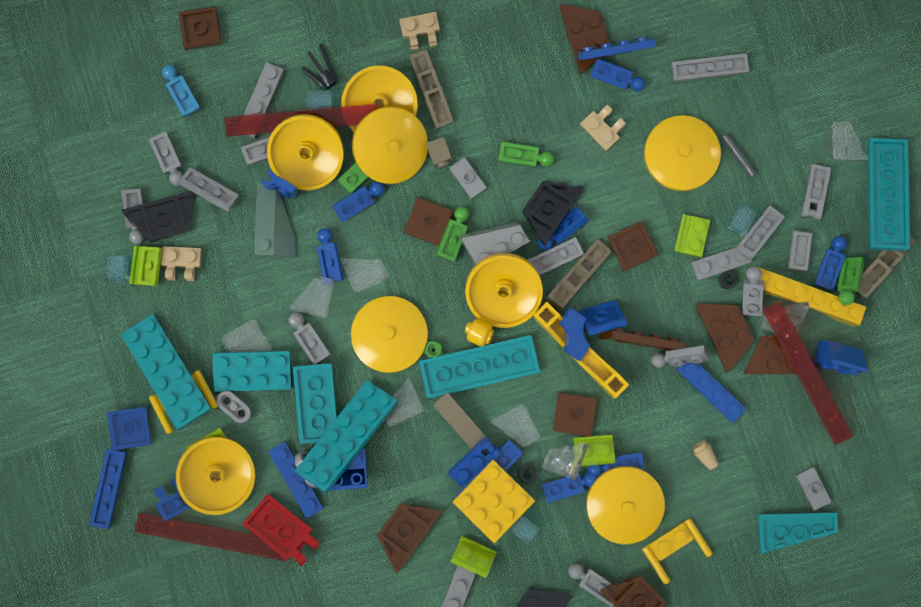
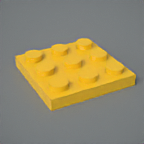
[453,460,535,544]

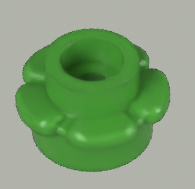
[424,341,443,359]

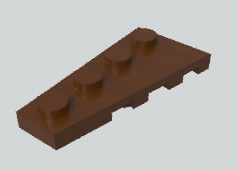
[599,328,686,351]

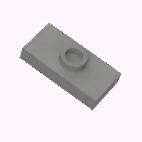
[449,157,487,200]
[787,231,813,271]
[795,467,831,511]

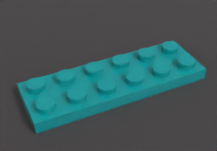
[868,138,910,251]
[120,314,212,431]
[419,335,540,399]
[295,380,398,494]

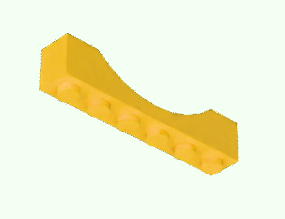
[758,267,866,327]
[532,302,629,399]

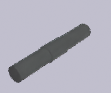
[722,133,756,177]

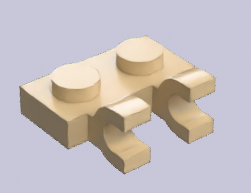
[399,12,440,51]
[580,105,626,151]
[161,247,202,281]

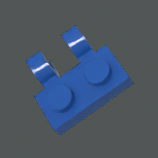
[261,170,299,199]
[153,478,190,522]

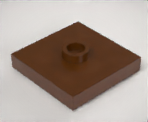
[179,6,222,50]
[404,197,453,247]
[607,221,658,272]
[553,393,597,437]

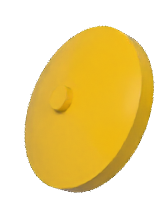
[341,65,418,132]
[352,107,428,184]
[267,114,344,190]
[644,115,721,191]
[465,253,543,328]
[351,296,428,373]
[176,436,255,515]
[586,466,665,544]

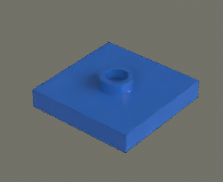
[579,300,627,336]
[106,406,152,451]

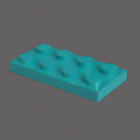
[212,350,292,392]
[293,363,337,444]

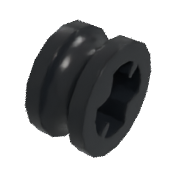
[718,271,737,289]
[519,465,537,482]

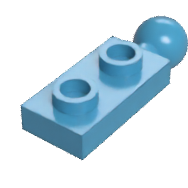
[162,65,201,118]

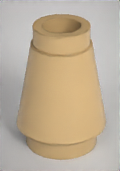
[692,440,719,470]

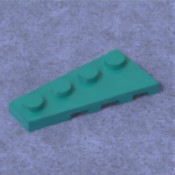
[758,512,838,554]

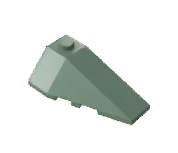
[255,183,296,258]

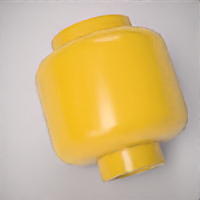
[465,319,495,347]

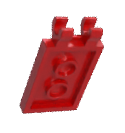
[242,494,320,566]

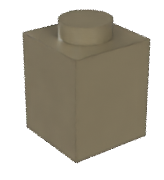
[426,137,452,169]

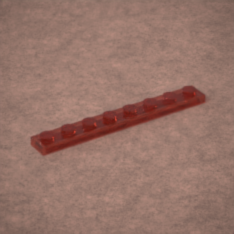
[224,103,377,137]
[762,300,853,445]
[135,512,287,562]

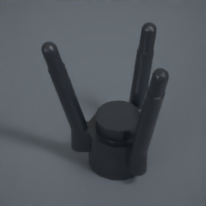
[302,44,338,90]

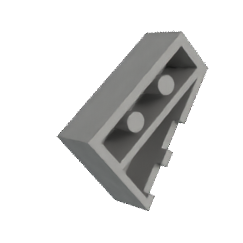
[458,222,529,265]

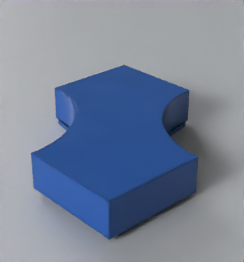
[559,308,591,362]

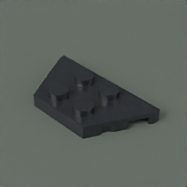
[522,181,584,246]
[122,191,194,242]
[516,588,572,607]

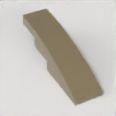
[409,49,454,128]
[858,236,916,299]
[546,239,612,311]
[433,392,492,454]

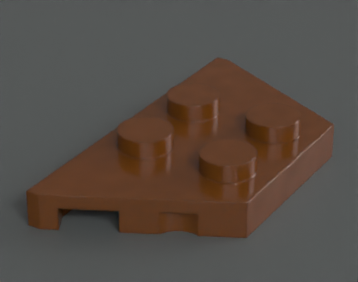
[559,4,610,75]
[695,304,754,372]
[744,336,820,374]
[377,503,442,573]
[600,574,667,607]

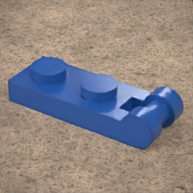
[448,437,501,487]

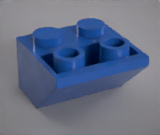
[814,340,867,376]
[329,449,368,491]

